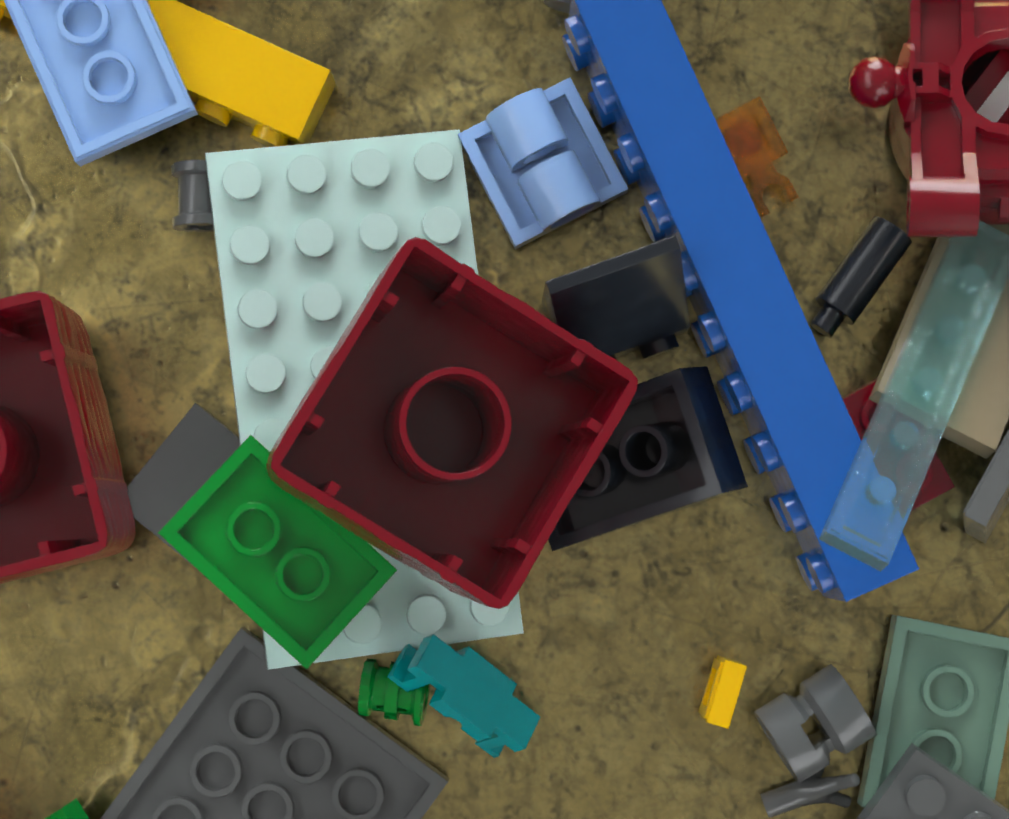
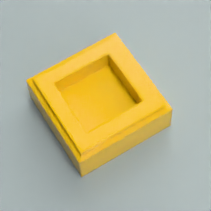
[698,655,747,729]

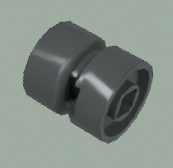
[754,664,877,783]

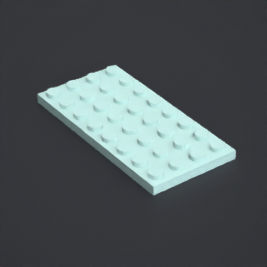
[205,129,524,670]

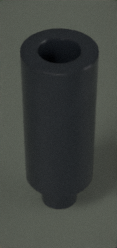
[810,216,912,338]

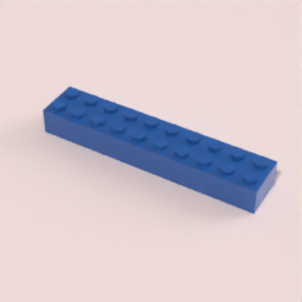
[562,0,919,602]

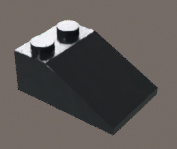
[541,235,690,360]
[548,366,748,551]

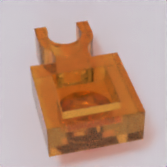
[715,96,798,217]

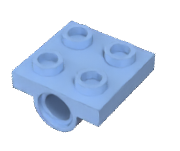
[458,77,628,250]

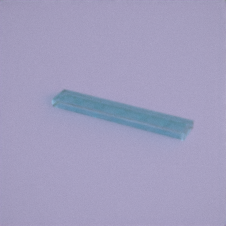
[819,220,1009,572]

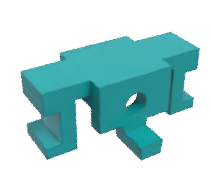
[388,634,540,758]

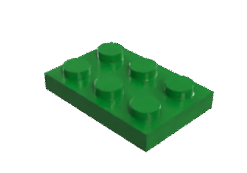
[158,435,397,669]

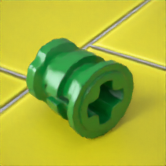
[358,658,430,726]

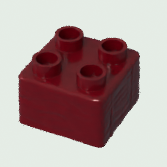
[266,237,638,609]
[0,291,136,584]

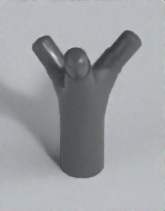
[760,768,860,818]

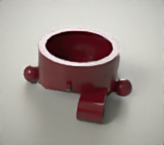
[847,0,1009,237]

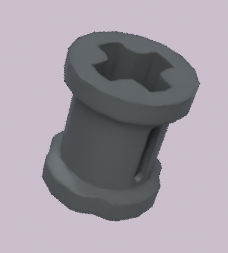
[171,160,214,232]

